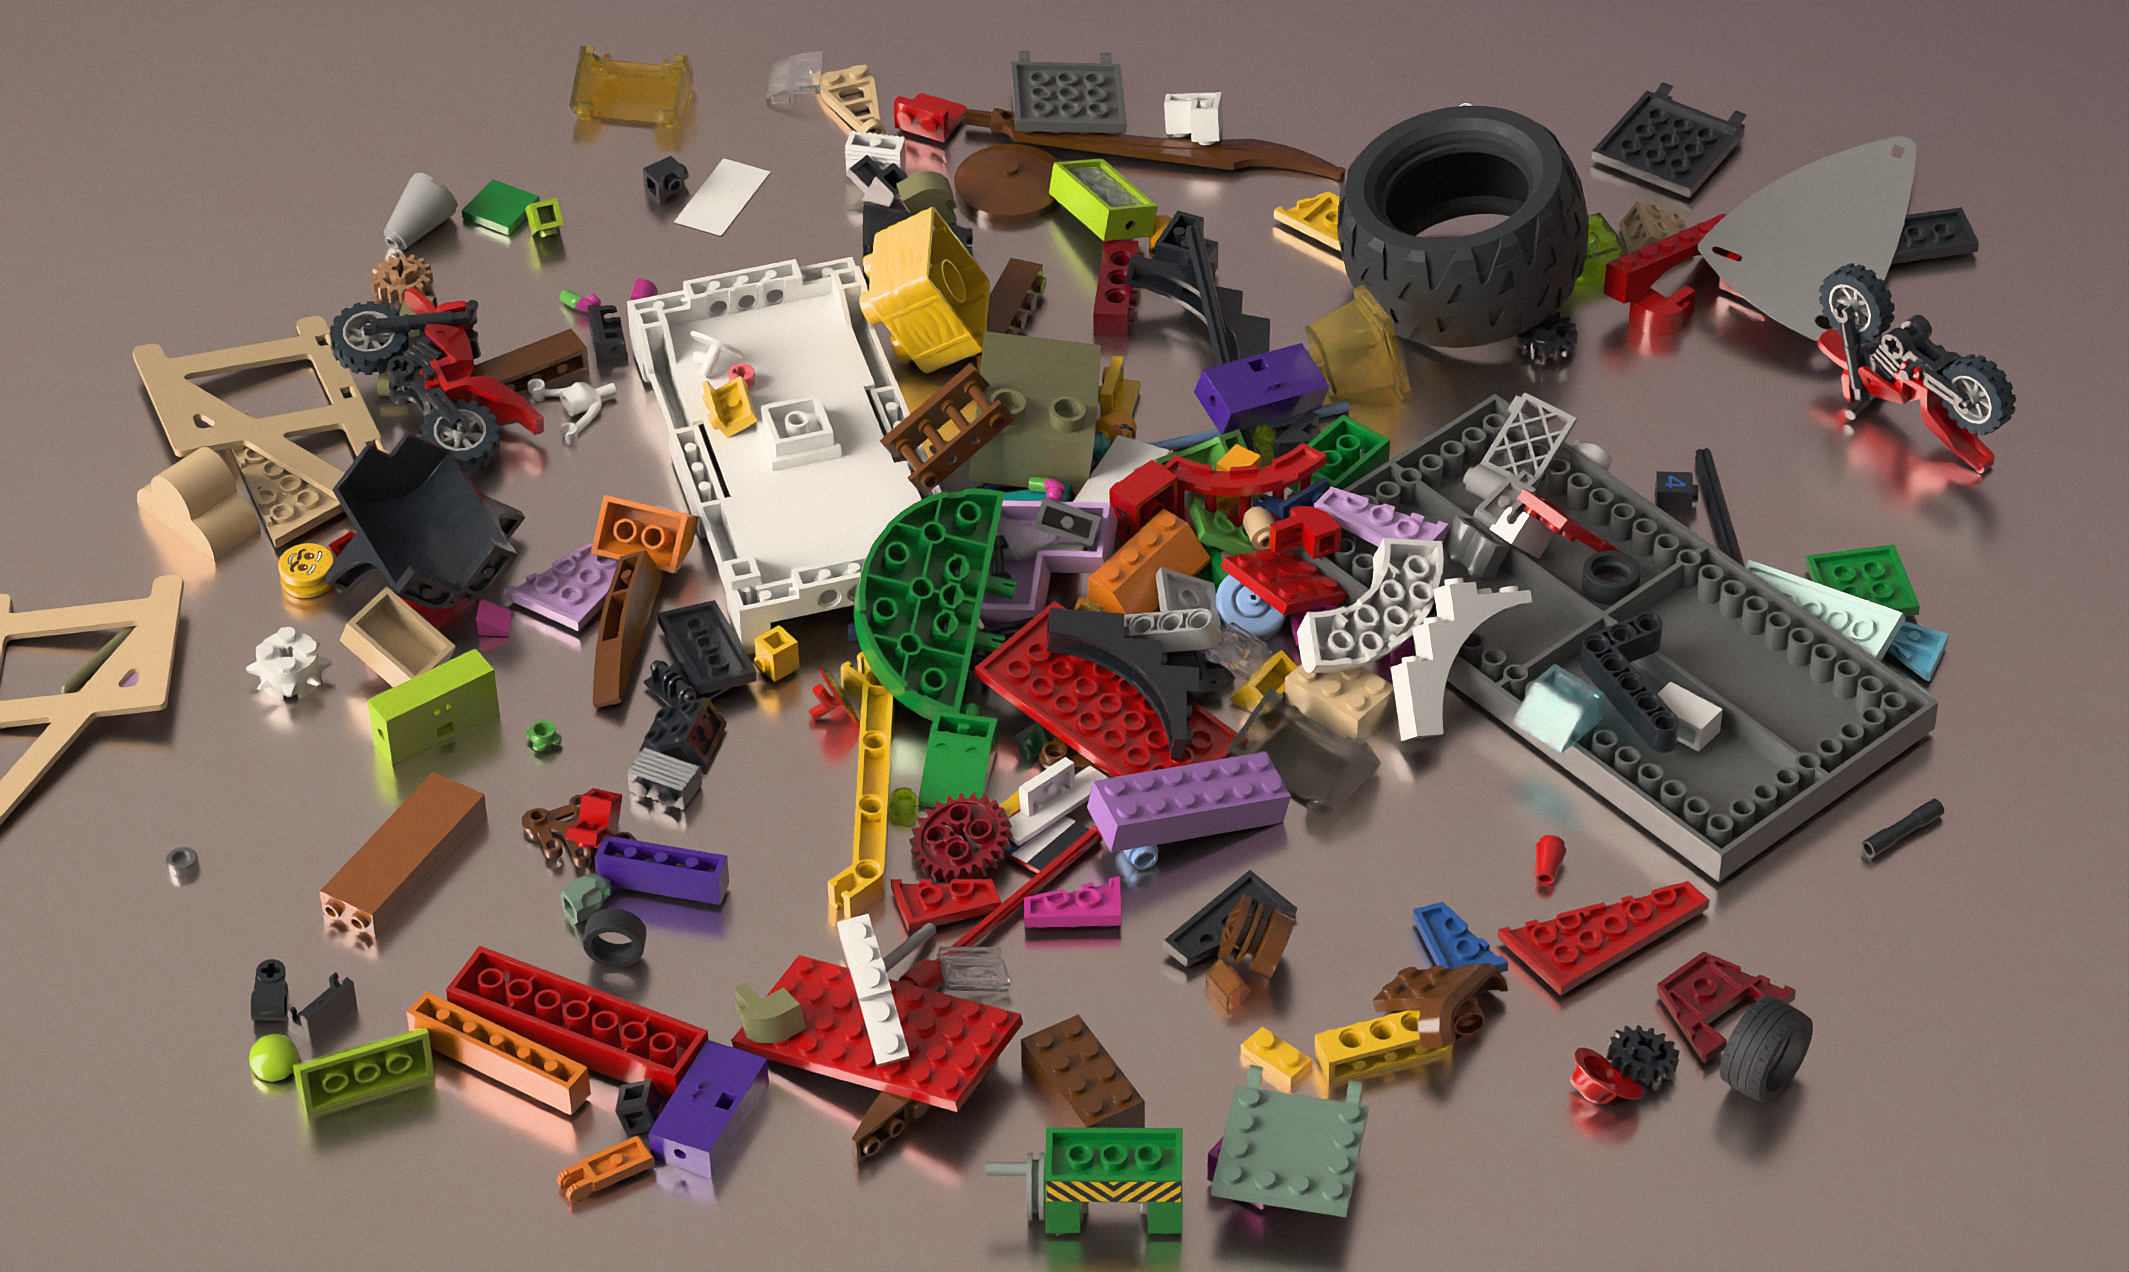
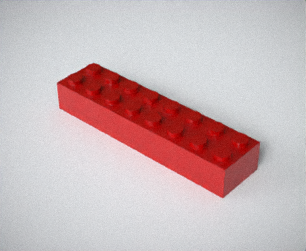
[446,946,709,1099]

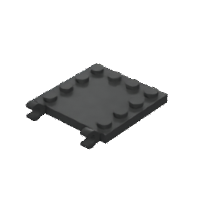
[1010,51,1127,134]

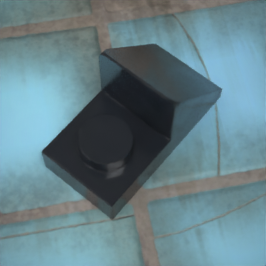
[1274,410,1320,459]

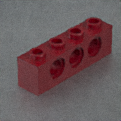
[1093,240,1144,337]

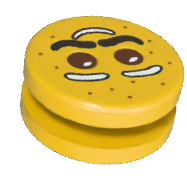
[278,543,335,598]

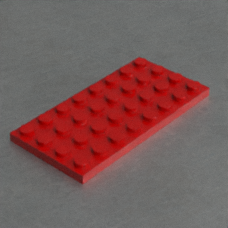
[974,601,1245,777]
[731,955,1023,1112]

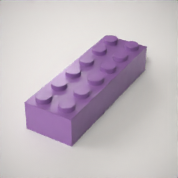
[1087,752,1291,853]

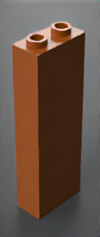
[320,772,487,937]

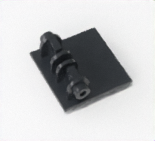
[643,660,730,707]

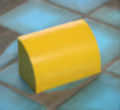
[1229,650,1297,713]

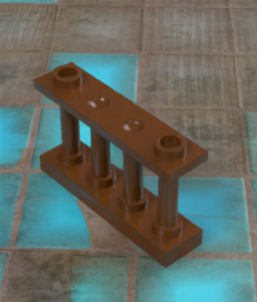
[880,363,1016,496]

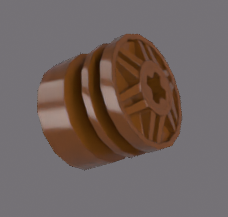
[1218,894,1296,979]

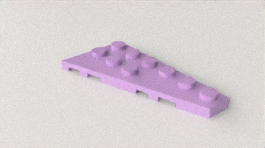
[504,505,667,631]

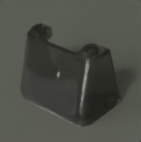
[1227,688,1381,815]

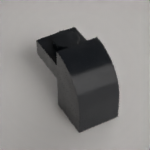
[846,155,908,206]

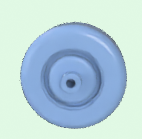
[1215,574,1287,643]

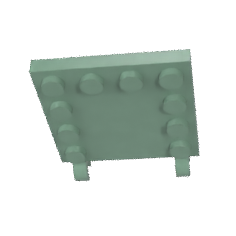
[1211,1065,1369,1217]

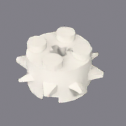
[246,627,332,700]

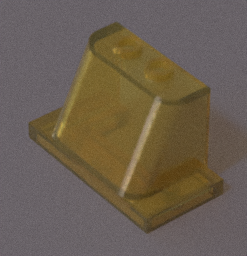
[1305,284,1412,401]

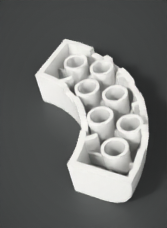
[1297,538,1444,673]

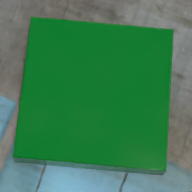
[461,179,540,235]

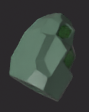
[560,874,611,924]

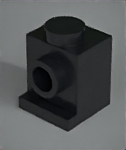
[643,156,689,204]
[615,1079,661,1136]

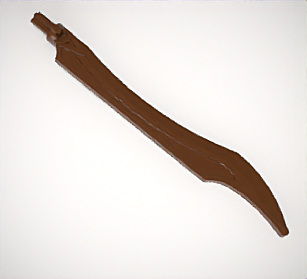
[964,108,1346,180]

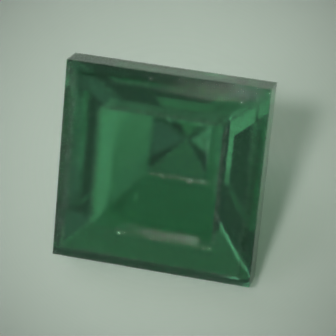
[1013,722,1049,764]

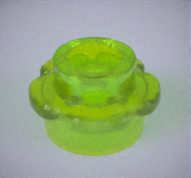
[889,787,920,816]

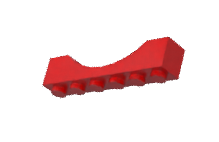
[1603,214,1731,304]

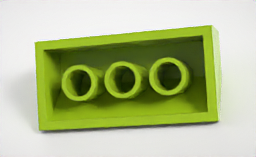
[293,1027,435,1114]

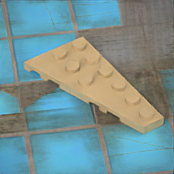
[231,410,344,548]

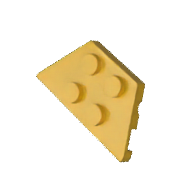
[1274,191,1341,251]

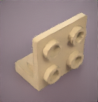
[1619,200,1687,253]

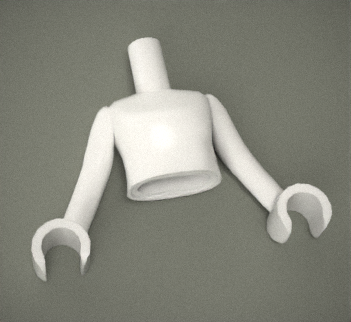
[528,379,617,445]

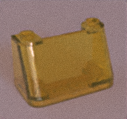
[570,45,694,129]

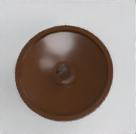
[954,144,1060,224]

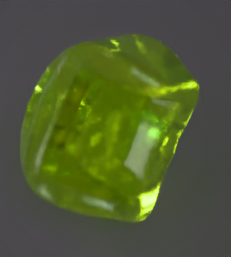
[1252,424,1276,455]

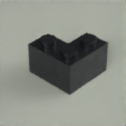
[1155,210,1218,272]

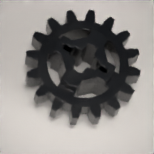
[1514,312,1578,361]
[1606,1025,1680,1085]

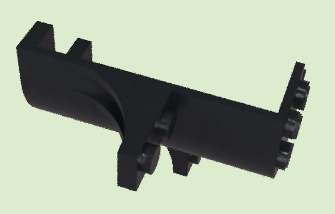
[323,432,525,609]

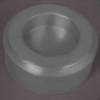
[166,847,199,878]

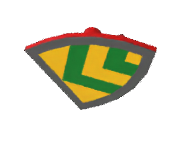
[809,667,860,729]

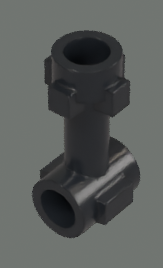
[990,535,1012,580]

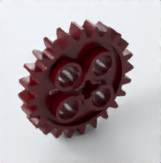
[909,792,1013,884]

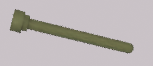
[60,626,137,694]

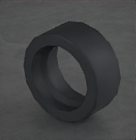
[1582,551,1641,605]
[583,908,647,968]

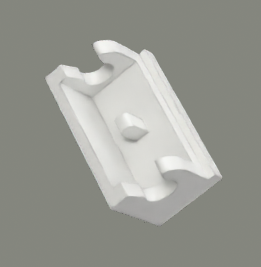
[1490,507,1555,559]

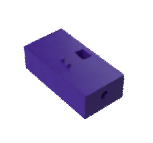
[1194,343,1330,435]
[649,1039,769,1179]

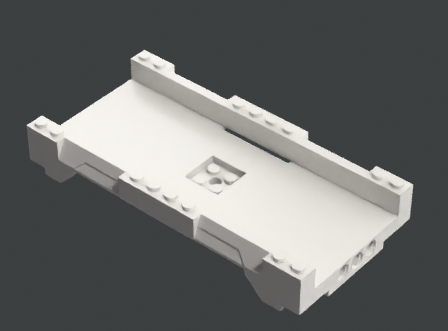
[627,257,941,654]

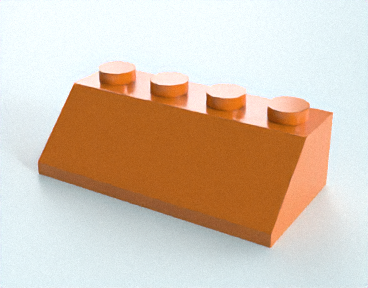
[1087,509,1210,615]

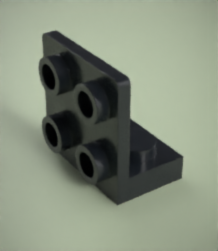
[639,697,727,767]

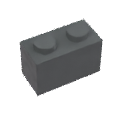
[1033,497,1102,546]

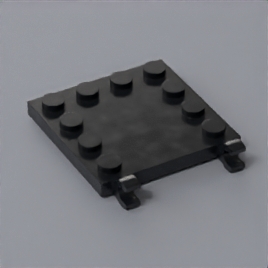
[1592,82,1746,198]

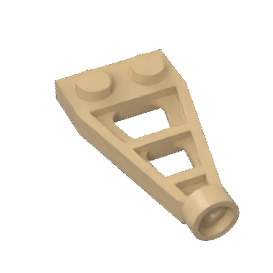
[814,64,886,135]

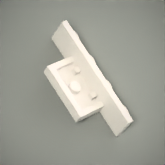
[1009,757,1108,846]

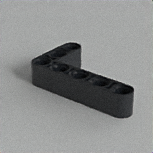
[1581,612,1679,753]

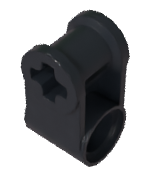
[251,959,288,1021]

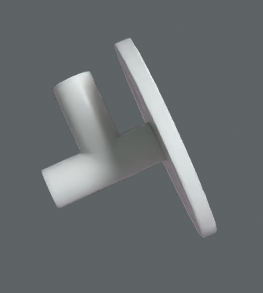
[690,331,745,379]

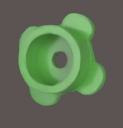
[526,720,562,751]

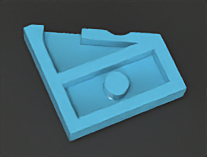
[1887,622,1949,681]

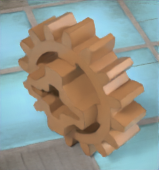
[370,254,434,304]

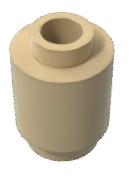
[1243,506,1275,550]

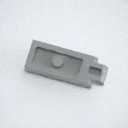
[1473,469,1539,528]

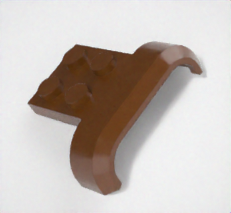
[1372,963,1508,1048]

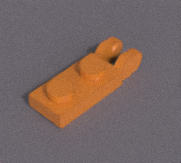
[556,1136,655,1202]

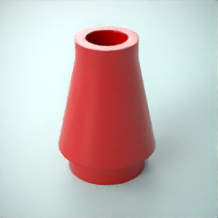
[1535,835,1567,884]

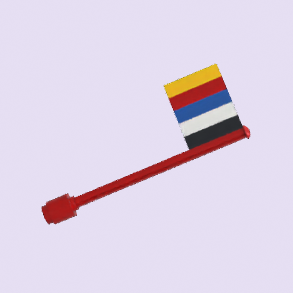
[899,790,1103,991]

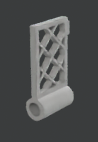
[1463,392,1577,517]

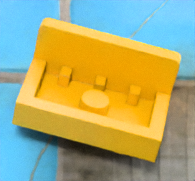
[1098,356,1141,417]
[702,376,758,438]

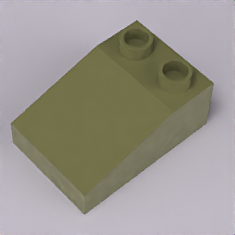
[968,331,1101,490]

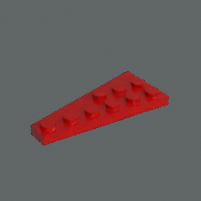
[1498,881,1709,996]

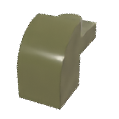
[897,171,957,224]
[734,983,806,1043]

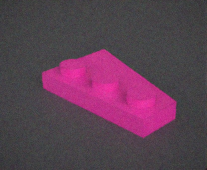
[1024,876,1122,928]

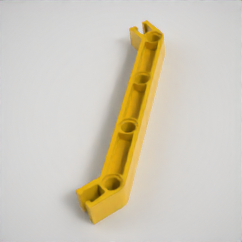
[828,652,895,919]

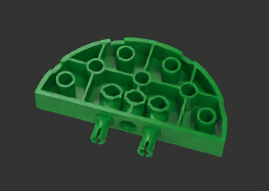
[854,488,1017,721]

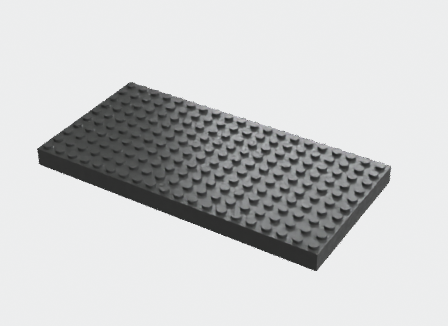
[1292,394,1938,882]

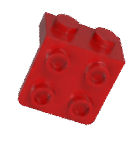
[894,93,967,142]

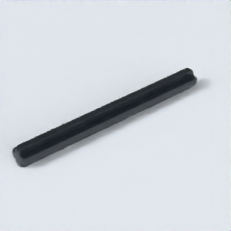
[1695,448,1745,567]

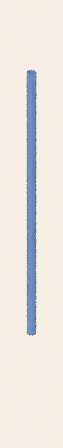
[982,400,1350,490]

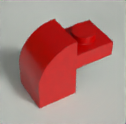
[1629,285,1695,336]
[1269,506,1341,559]
[566,788,623,849]

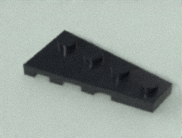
[1162,870,1297,967]

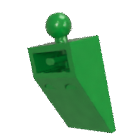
[918,702,998,808]

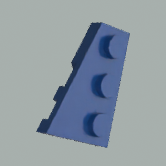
[1413,902,1509,973]

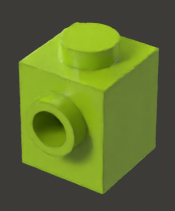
[525,197,564,238]

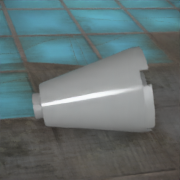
[384,172,458,250]

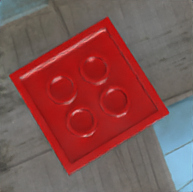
[1221,549,1347,615]

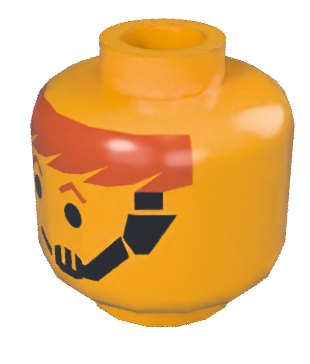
[1095,410,1137,448]

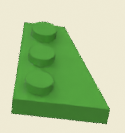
[1188,496,1259,556]

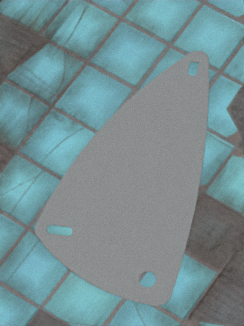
[1698,136,1917,342]

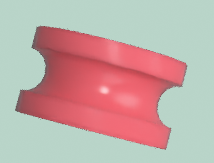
[728,363,755,390]

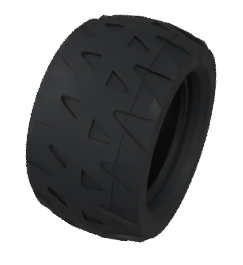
[1337,106,1589,348]

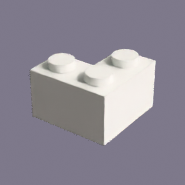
[1164,92,1223,145]

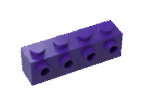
[595,835,729,905]

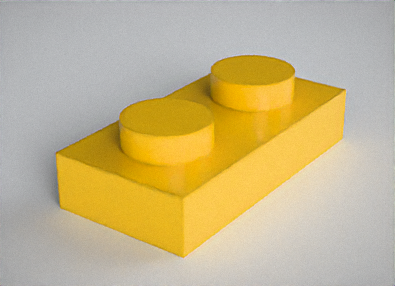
[1241,1026,1312,1087]

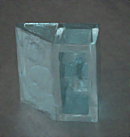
[1513,664,1604,753]

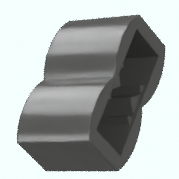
[1442,515,1510,580]

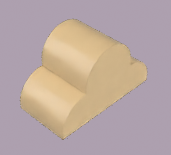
[137,447,260,561]

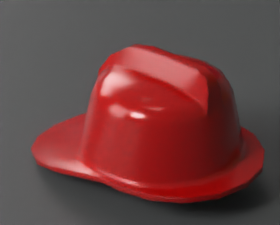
[1570,1047,1643,1104]

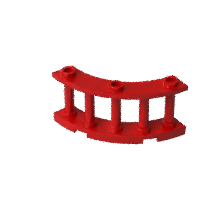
[1163,443,1327,528]

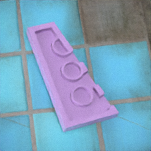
[1314,487,1449,547]

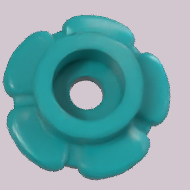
[1092,432,1110,461]

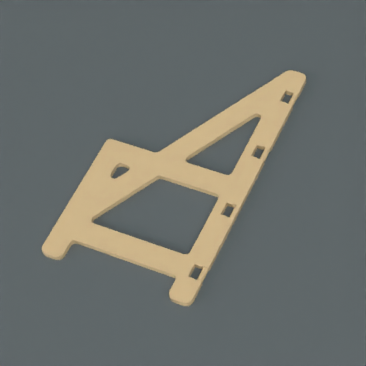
[133,316,389,500]
[0,574,184,825]

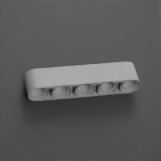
[1124,608,1222,653]

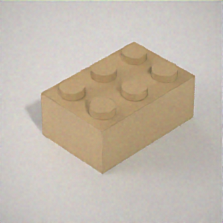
[339,586,456,687]
[1284,664,1396,747]

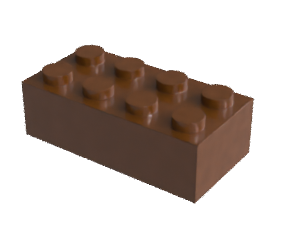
[1021,1014,1145,1128]

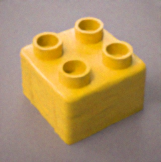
[860,206,990,373]

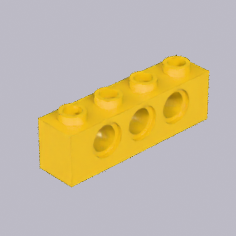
[1315,1010,1453,1085]

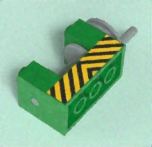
[986,1127,1183,1233]

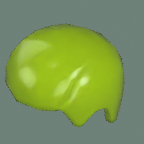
[249,1033,300,1082]

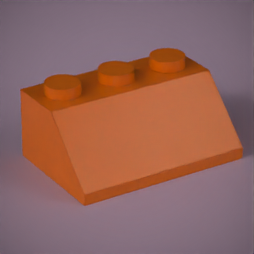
[591,495,699,573]

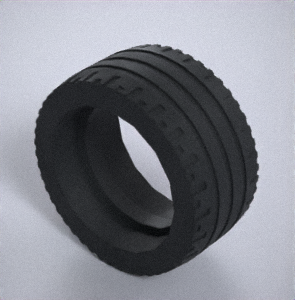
[1720,995,1813,1103]

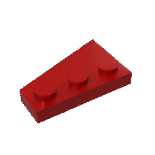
[890,879,1001,932]

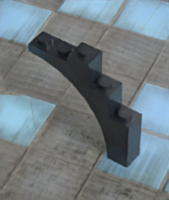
[1125,255,1270,361]
[1046,608,1204,759]

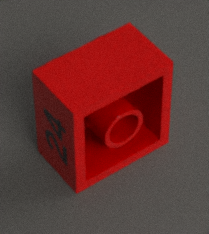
[1109,459,1178,544]

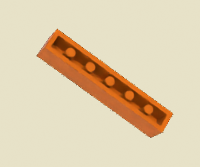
[407,991,591,1115]

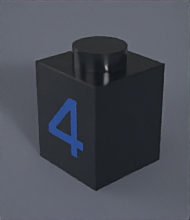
[1655,471,1699,515]

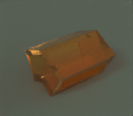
[1206,958,1252,1012]

